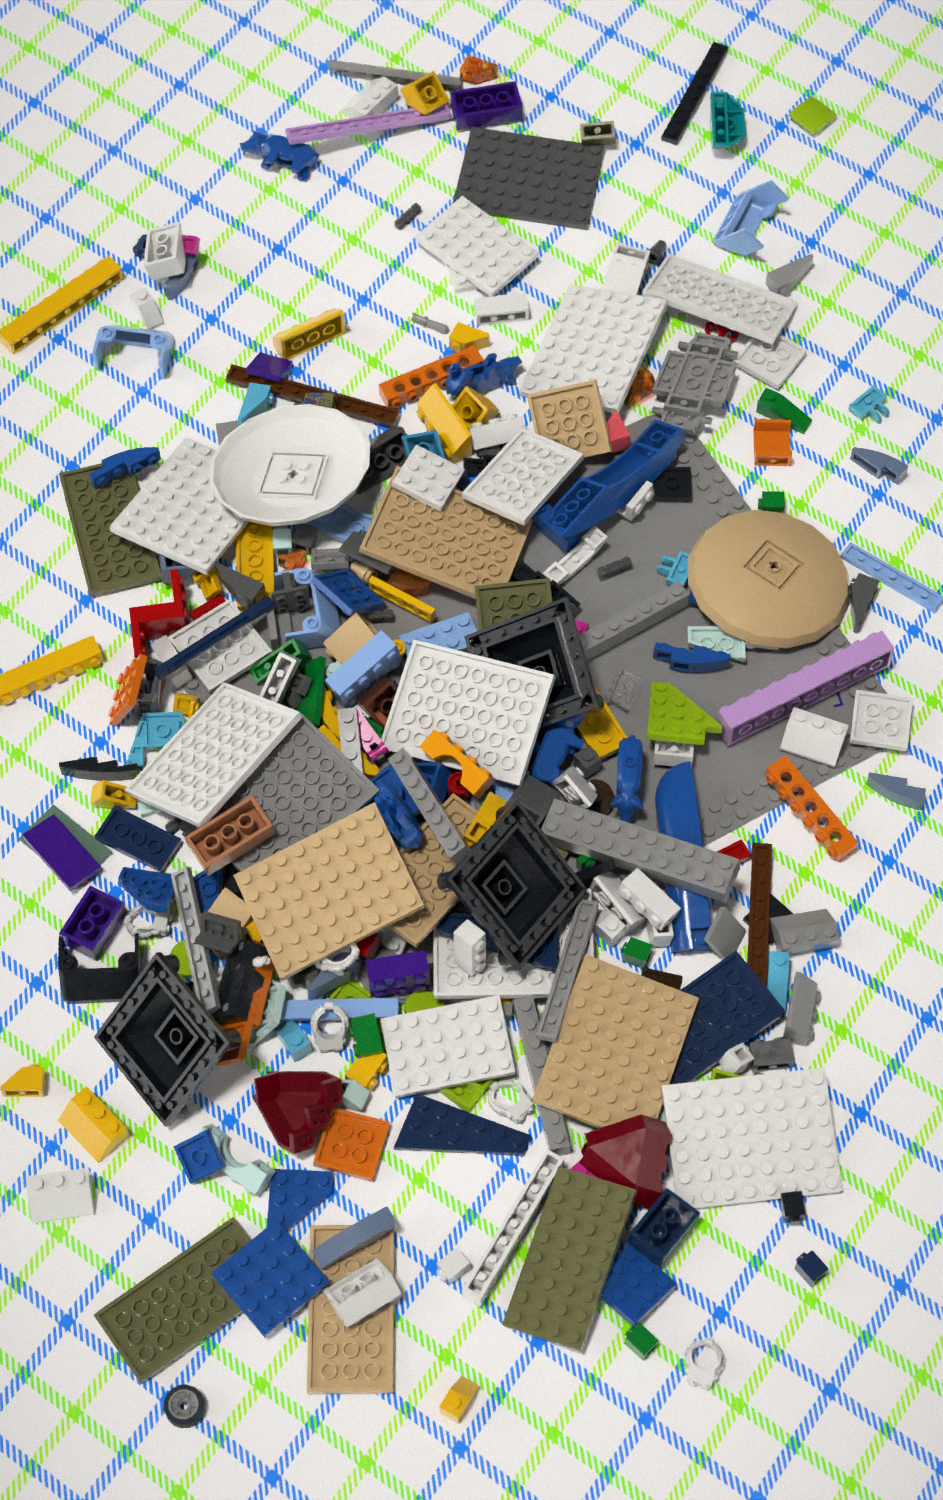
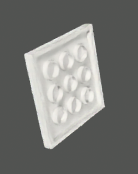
[167,599,272,694]

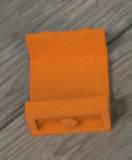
[753,419,792,466]

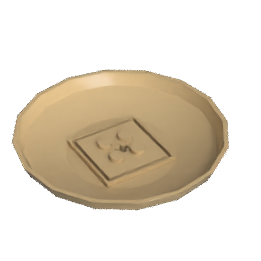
[688,510,850,648]

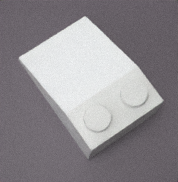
[143,222,186,281]
[552,766,598,808]

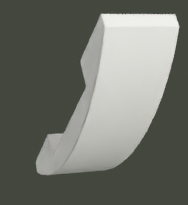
[543,526,608,585]

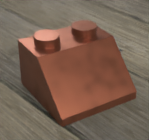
[355,675,398,729]

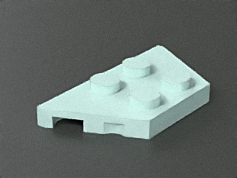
[248,979,287,1048]

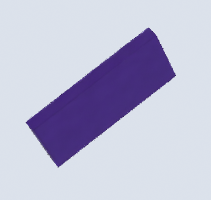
[22,814,101,891]

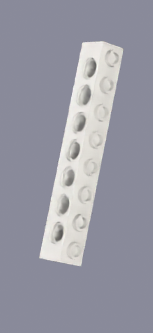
[462,1149,564,1307]

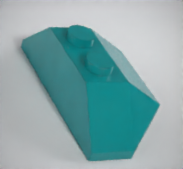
[710,92,746,147]

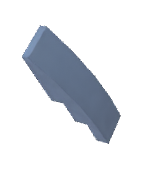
[312,1206,398,1269]

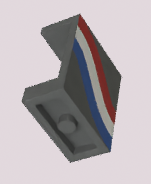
[135,659,166,717]

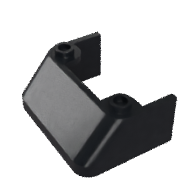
[58,933,142,1004]

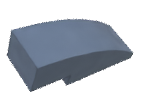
[850,447,908,485]
[866,772,926,811]

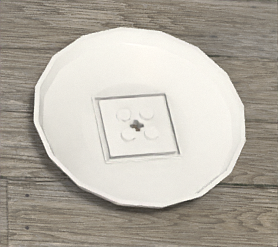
[209,404,370,526]

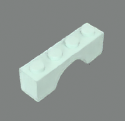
[199,1123,275,1195]

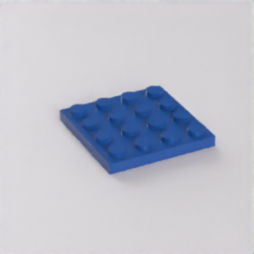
[211,1219,330,1338]

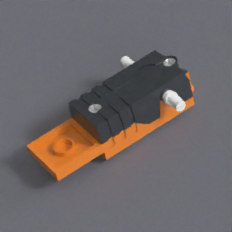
[212,940,274,1066]

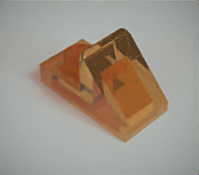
[278,550,307,571]

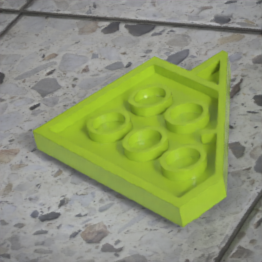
[646,681,722,745]

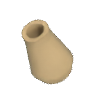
[350,561,378,584]

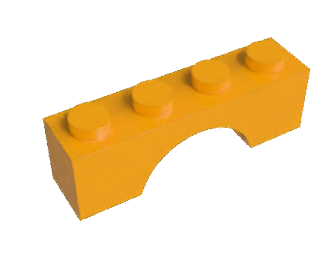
[419,729,494,799]

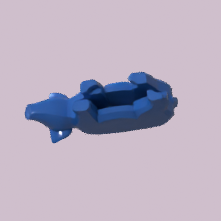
[239,131,319,182]
[445,353,523,398]
[530,712,587,789]
[610,735,643,823]
[374,778,424,850]

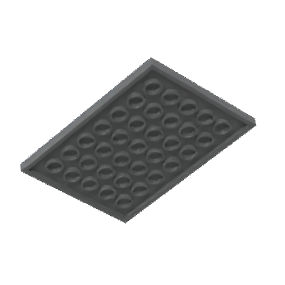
[452,127,605,230]

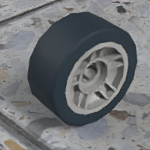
[163,1384,205,1429]

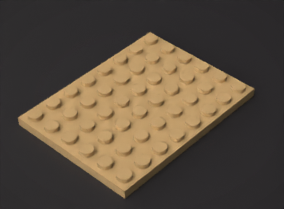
[359,466,533,599]
[233,802,425,981]
[531,954,699,1128]

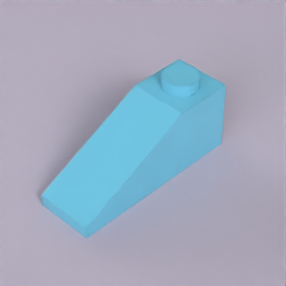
[238,383,274,426]
[766,951,790,1017]

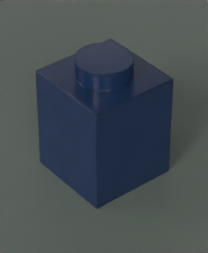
[794,1250,829,1288]

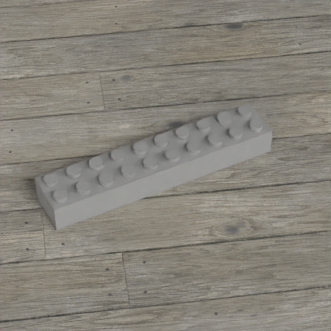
[541,798,740,903]

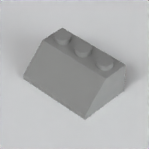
[769,909,840,955]
[783,971,820,1046]

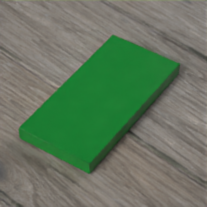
[294,656,326,727]

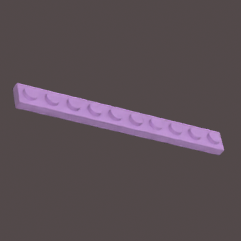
[285,103,452,145]

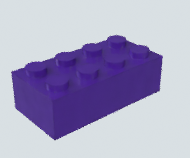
[450,81,523,131]

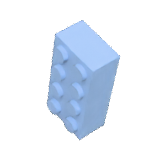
[325,630,402,708]

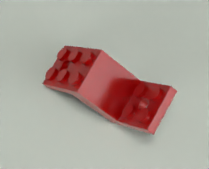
[129,569,189,674]

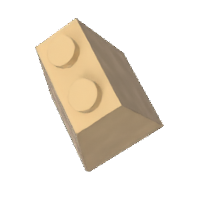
[323,613,379,665]
[208,887,254,959]

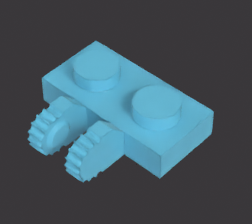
[849,385,890,423]
[656,551,689,587]

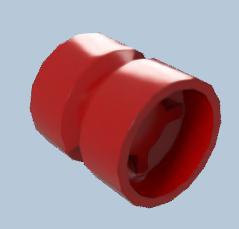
[448,772,472,804]

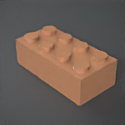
[184,795,275,876]

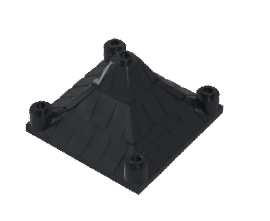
[464,597,604,729]
[437,799,588,971]
[94,952,242,1127]

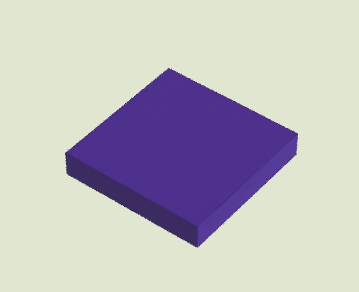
[246,352,293,382]

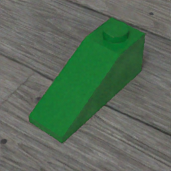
[756,387,812,434]
[249,638,312,685]

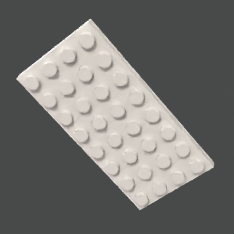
[642,253,798,344]

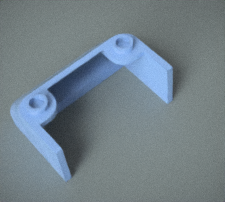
[713,180,789,256]
[92,324,174,380]
[274,568,340,648]

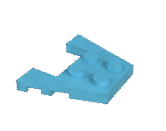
[126,712,185,769]

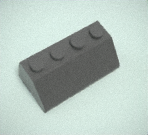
[356,426,407,495]

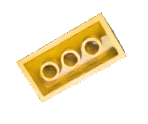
[272,308,345,360]
[416,383,472,464]

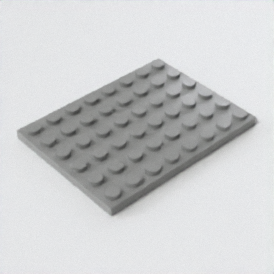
[194,713,380,872]

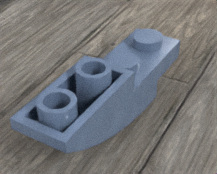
[164,235,200,300]

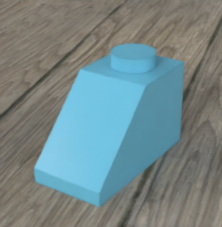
[274,1021,312,1062]

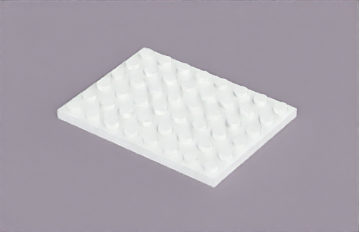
[519,284,668,414]
[110,437,249,575]
[381,640,556,786]
[124,682,302,827]
[433,888,594,999]
[661,1067,843,1209]

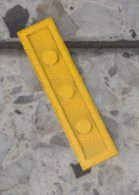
[369,576,436,623]

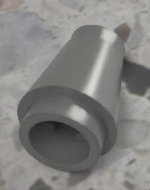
[649,240,667,264]

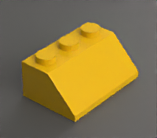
[58,1086,129,1163]

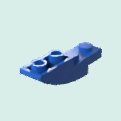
[89,447,161,489]
[653,642,731,672]

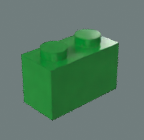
[348,1013,383,1058]

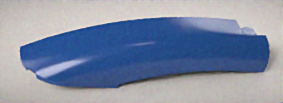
[550,420,686,539]
[655,761,712,953]

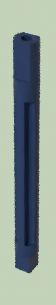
[154,596,275,680]

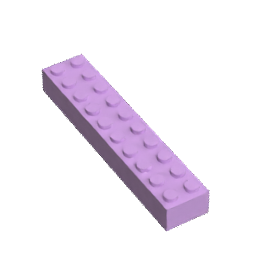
[717,630,895,746]

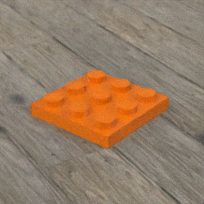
[108,654,148,727]
[313,1107,390,1182]

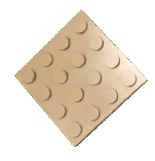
[527,379,613,457]

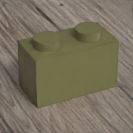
[580,121,615,145]

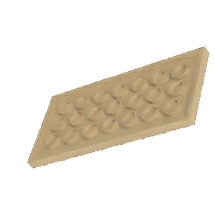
[387,793,478,948]
[307,1225,394,1394]

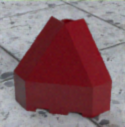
[252,1071,343,1154]
[579,1114,672,1208]

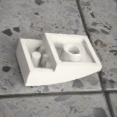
[653,741,694,766]

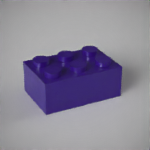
[59,886,127,960]
[366,950,430,998]

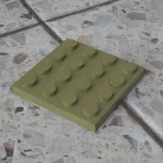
[474,578,552,630]

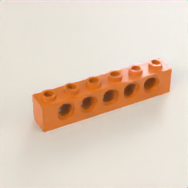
[379,345,484,408]
[764,755,859,862]

